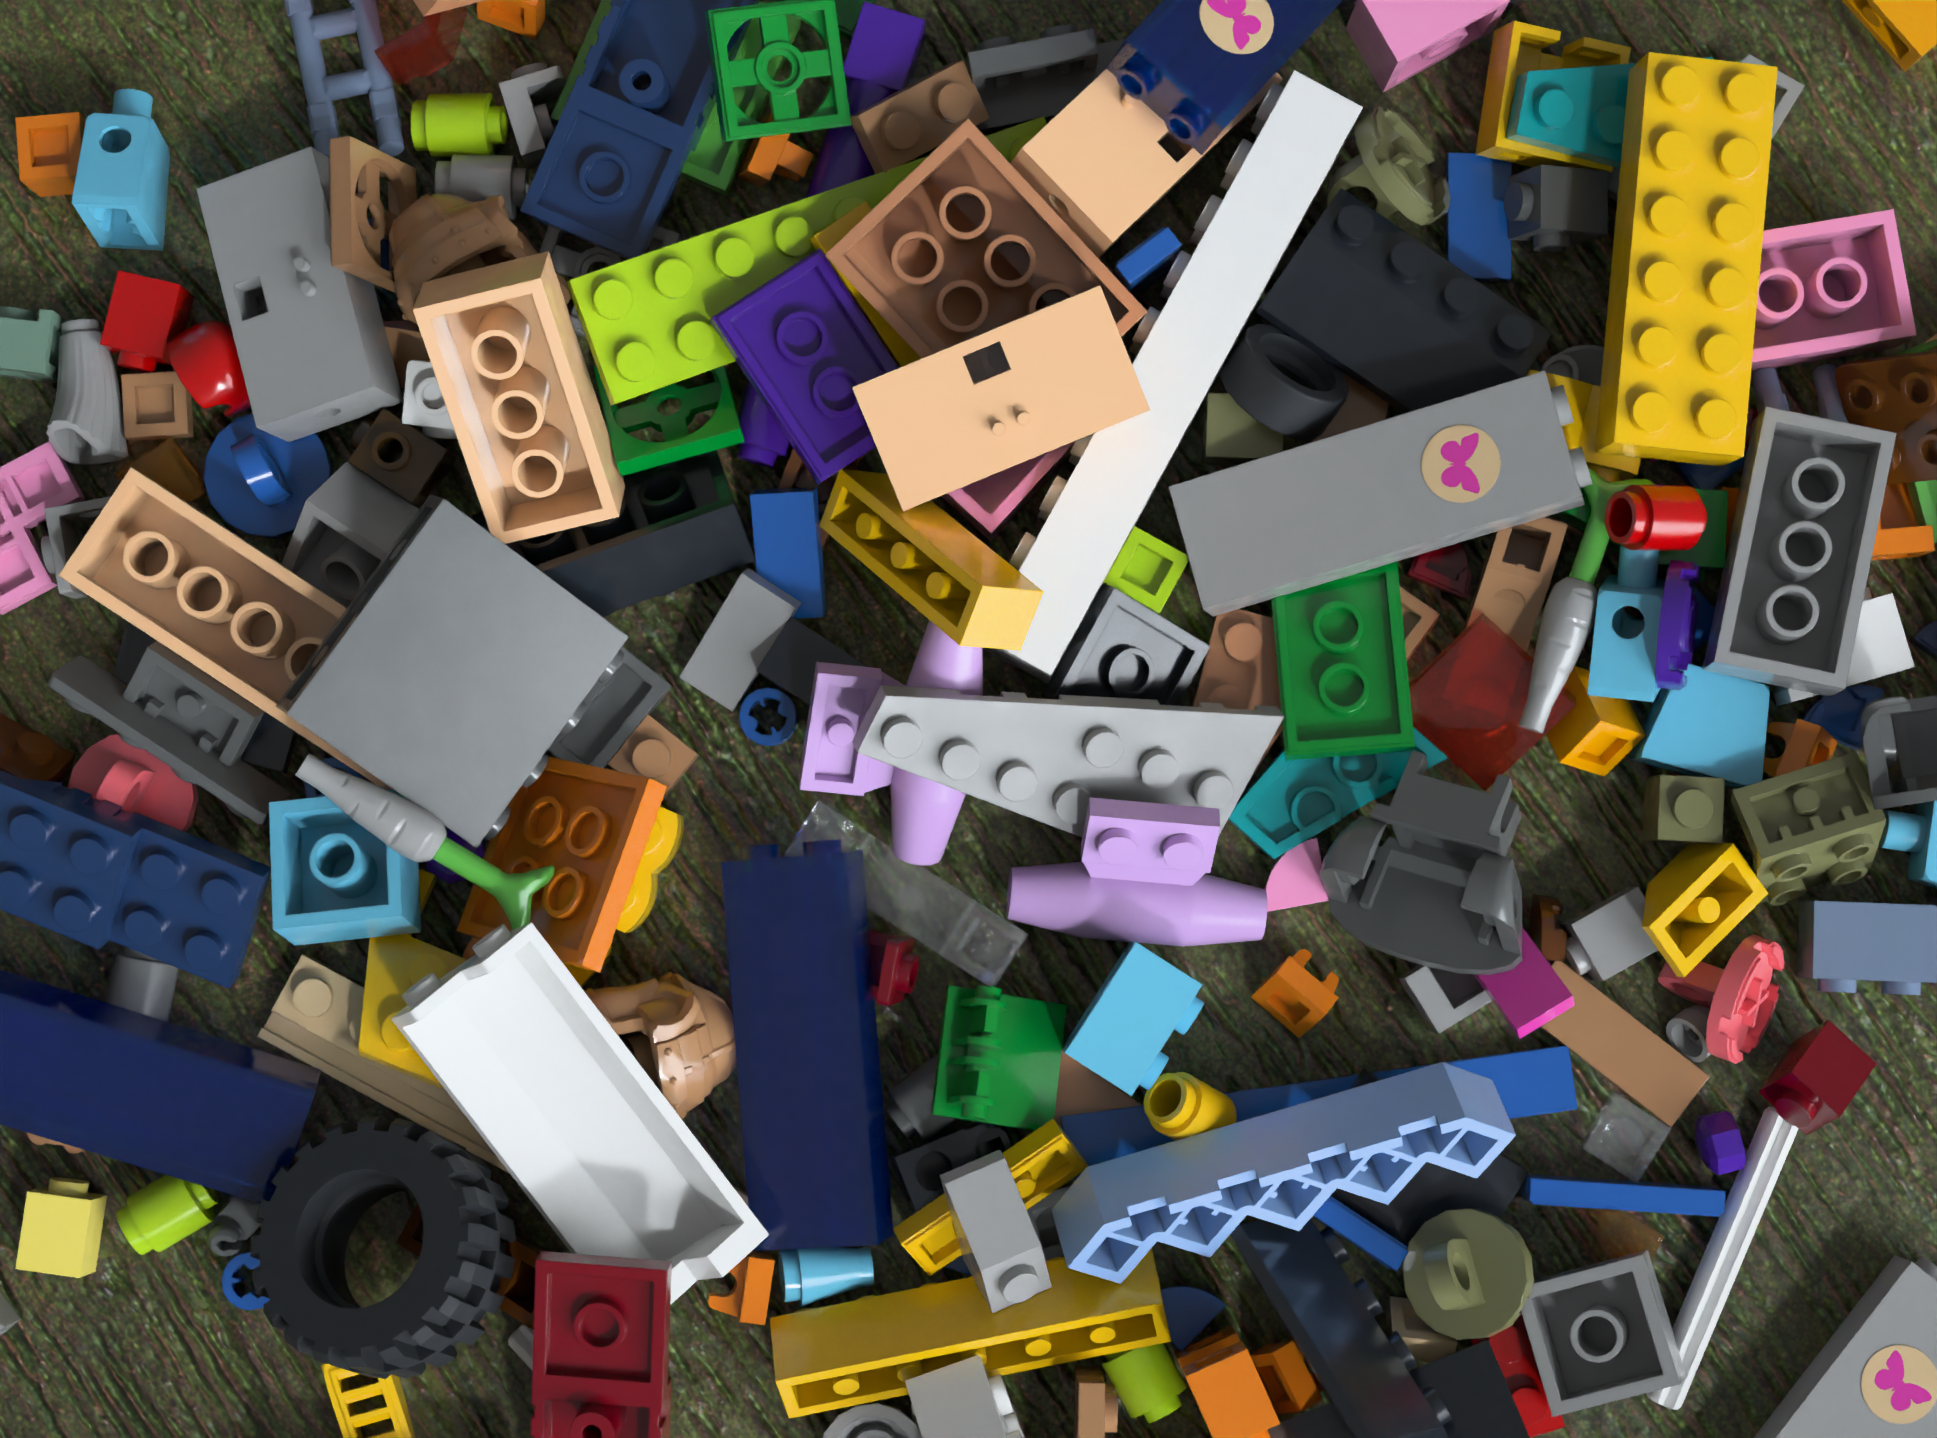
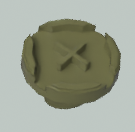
[1326,106,1451,226]
[1403,1209,1534,1340]

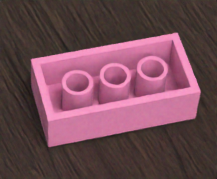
[1751,209,1917,372]

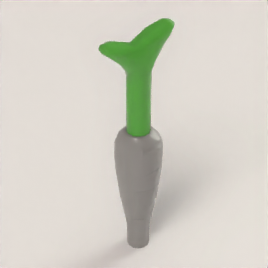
[1518,468,1654,734]
[295,753,555,930]

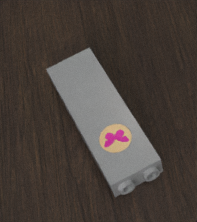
[1169,371,1593,617]
[1754,1255,1937,1438]

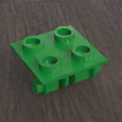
[931,985,1067,1131]

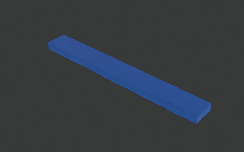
[1061,1045,1578,1181]

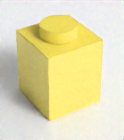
[15,1177,107,1278]

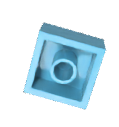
[269,789,421,946]
[1062,941,1204,1096]

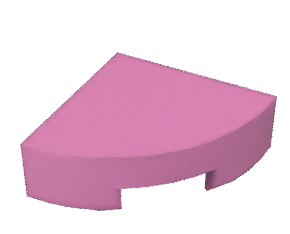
[1264,838,1329,912]

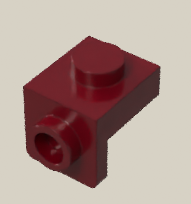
[824,923,919,1006]

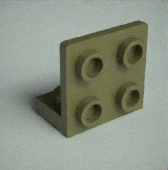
[1730,752,1886,906]

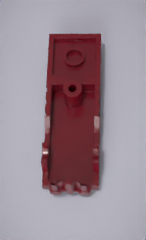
[531,1251,672,1438]

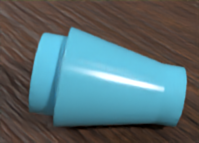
[778,1242,874,1307]

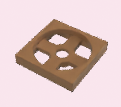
[329,136,417,293]

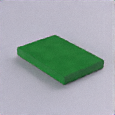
[1271,562,1415,761]

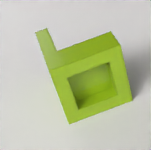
[1103,526,1189,615]

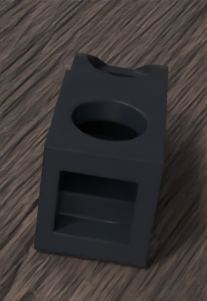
[888,1122,1014,1212]

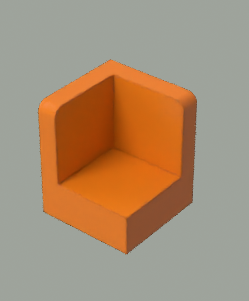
[15,112,86,197]
[1871,483,1935,561]

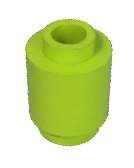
[411,93,508,157]
[116,1165,219,1255]
[1101,1343,1187,1423]

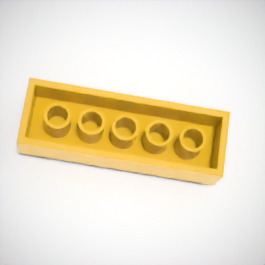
[1595,52,1778,466]

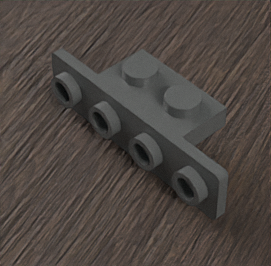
[908,24,1141,132]
[47,641,291,824]

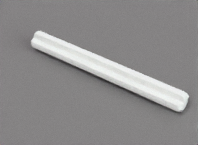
[1646,1107,1798,1410]

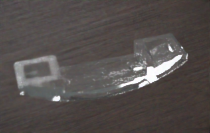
[784,800,1028,987]

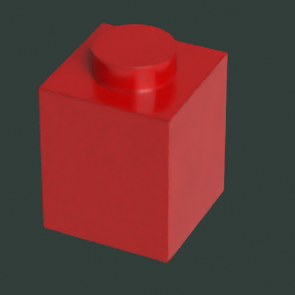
[100,270,194,373]

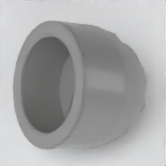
[1666,1005,1711,1062]

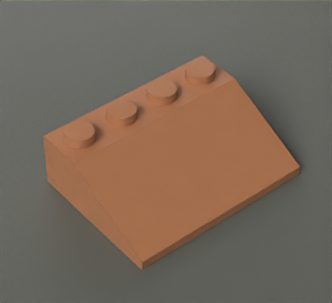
[825,119,1147,383]

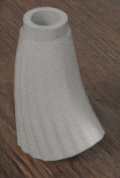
[46,319,128,465]

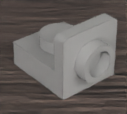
[499,63,566,169]

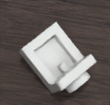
[402,359,457,439]

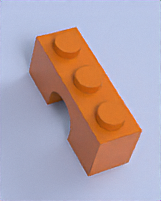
[1174,1325,1280,1438]

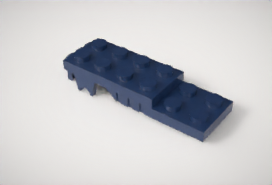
[520,0,760,260]
[0,748,271,989]

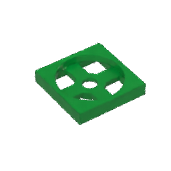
[704,0,851,142]
[593,365,745,476]

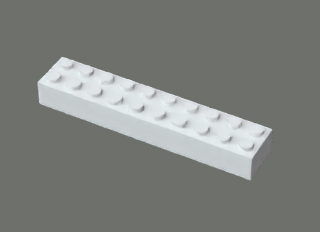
[983,70,1363,684]

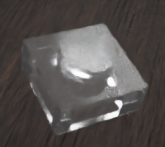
[1578,1093,1672,1183]

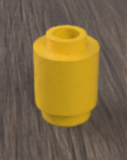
[1144,1072,1237,1141]

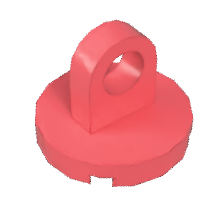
[68,734,199,832]
[1658,934,1785,1064]

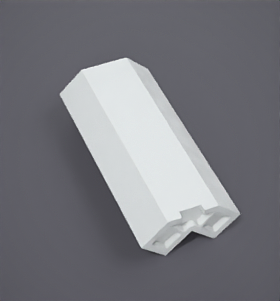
[391,922,769,1305]

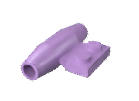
[798,620,983,865]
[1006,797,1267,947]

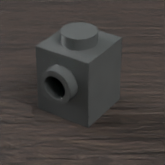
[1504,164,1608,253]

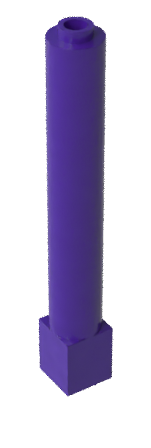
[736,1,926,468]

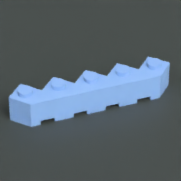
[1051,1062,1516,1284]

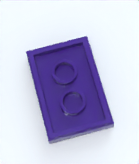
[710,248,898,484]

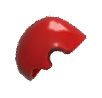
[167,321,251,417]

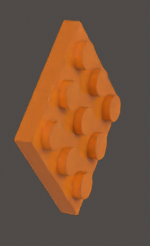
[456,756,667,973]

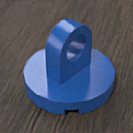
[204,413,334,539]

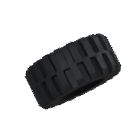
[250,1116,516,1379]

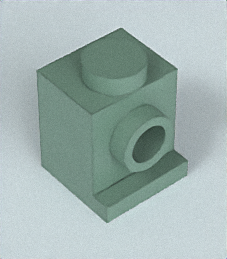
[0,306,68,383]

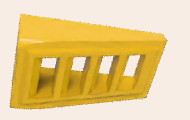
[321,1363,416,1438]

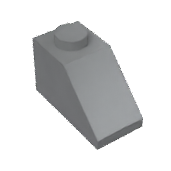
[940,1150,1052,1313]

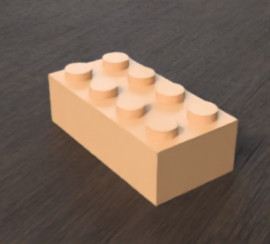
[413,251,625,544]

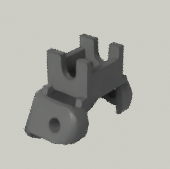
[1861,695,1937,810]
[1319,751,1523,975]

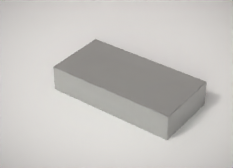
[680,568,802,712]

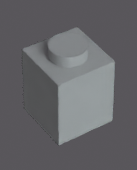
[1560,887,1658,981]

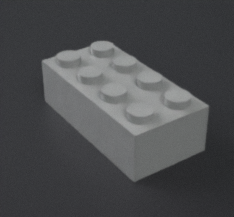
[1703,407,1897,697]

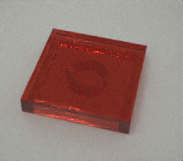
[1409,613,1576,791]

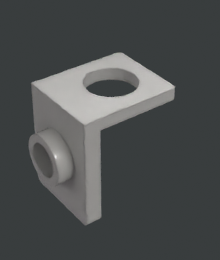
[41,496,111,599]

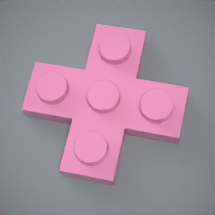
[0,442,86,615]

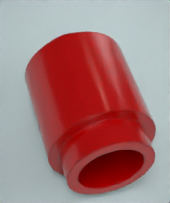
[1604,485,1707,550]

